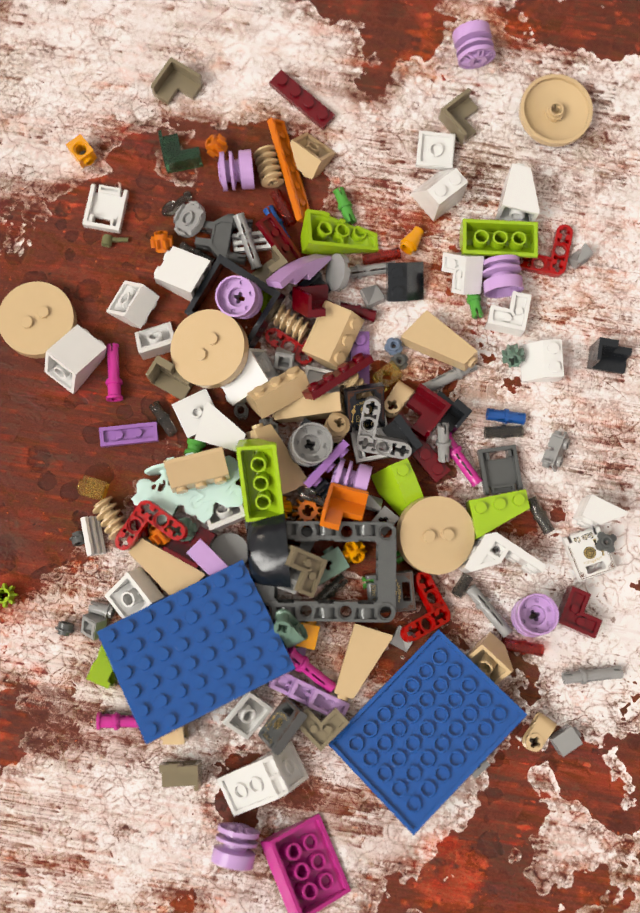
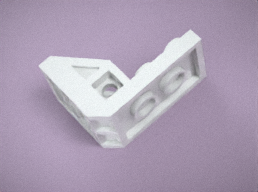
[459,532,547,575]
[217,741,309,816]

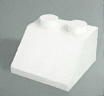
[106,280,159,329]
[519,339,564,383]
[572,494,628,528]
[104,567,164,619]

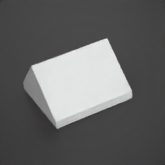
[135,322,174,360]
[207,502,245,532]
[222,691,273,740]

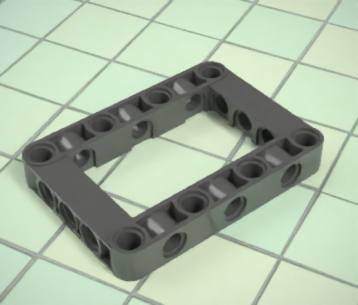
[256,520,396,623]

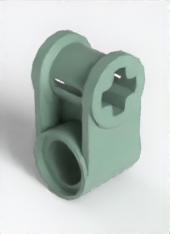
[274,609,308,648]

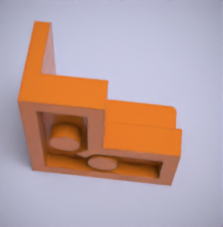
[319,482,369,531]

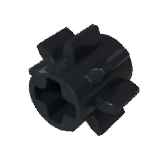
[308,476,330,500]

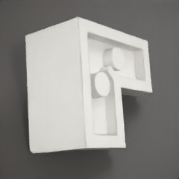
[442,252,484,295]
[484,291,532,337]

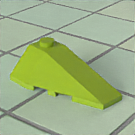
[301,209,379,255]
[371,458,424,516]

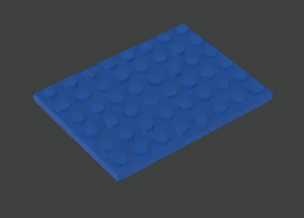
[97,560,295,744]
[328,629,527,835]

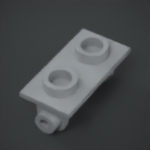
[541,431,570,472]

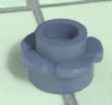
[384,337,403,356]

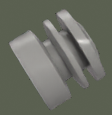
[287,422,333,467]

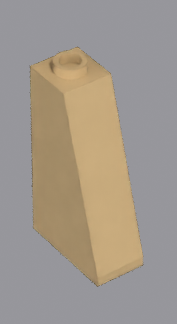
[401,310,478,371]
[272,392,345,423]
[246,423,307,495]
[128,538,207,596]
[334,623,393,701]

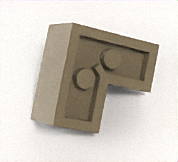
[151,57,203,105]
[438,88,478,145]
[251,245,288,284]
[145,355,194,400]
[285,544,328,598]
[299,707,350,751]
[159,760,203,791]

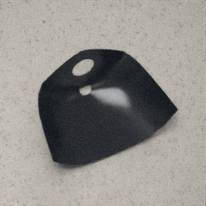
[246,513,291,588]

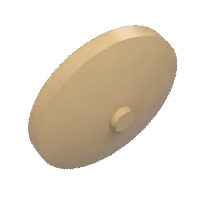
[519,74,593,147]

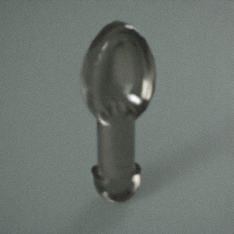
[162,191,192,216]
[297,486,326,507]

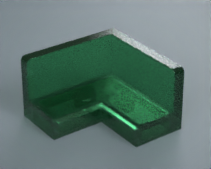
[158,130,203,174]

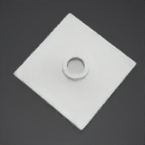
[416,130,456,170]
[171,388,215,439]

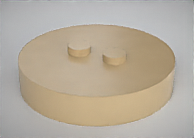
[0,282,77,358]
[170,309,249,389]
[396,496,475,575]

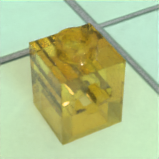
[373,360,404,392]
[77,475,110,501]

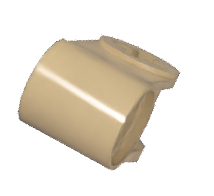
[384,380,415,418]
[522,711,557,752]

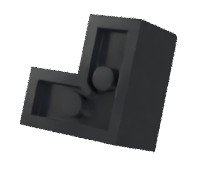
[587,337,632,374]
[437,391,472,434]

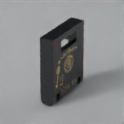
[344,382,385,433]

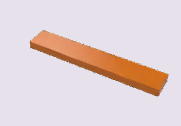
[267,117,310,222]

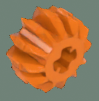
[292,495,323,528]

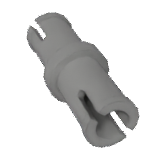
[436,422,451,463]

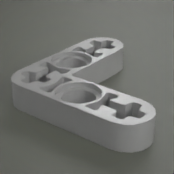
[356,396,412,459]

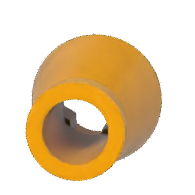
[400,226,424,255]

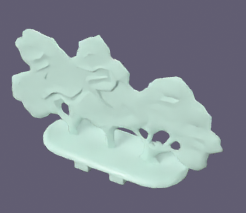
[131,452,243,525]

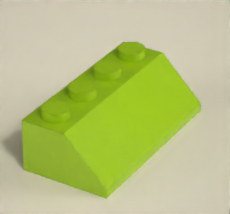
[459,219,538,258]
[236,438,285,522]

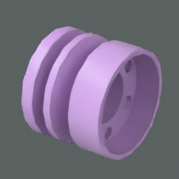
[452,20,496,69]
[218,149,255,191]
[482,254,524,298]
[215,275,263,320]
[331,458,372,491]
[511,593,559,638]
[211,822,260,871]

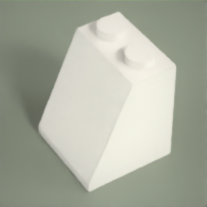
[495,163,540,222]
[410,168,468,222]
[154,246,212,302]
[44,324,107,394]
[220,348,279,406]
[195,402,247,451]

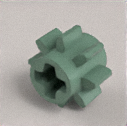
[501,344,525,368]
[172,517,197,542]

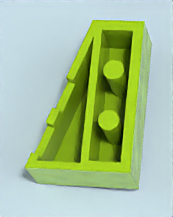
[465,489,530,540]
[86,645,118,689]

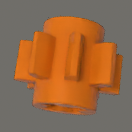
[205,134,228,158]
[150,230,173,253]
[148,523,171,545]

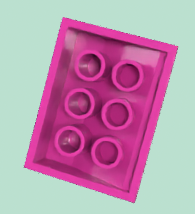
[260,814,351,913]

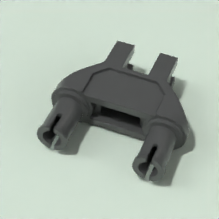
[195,213,253,267]

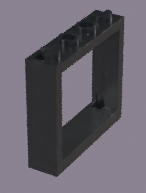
[184,254,286,348]

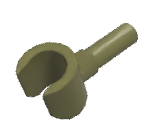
[101,234,128,248]

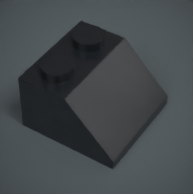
[386,262,424,302]

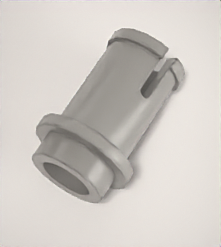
[88,600,115,619]

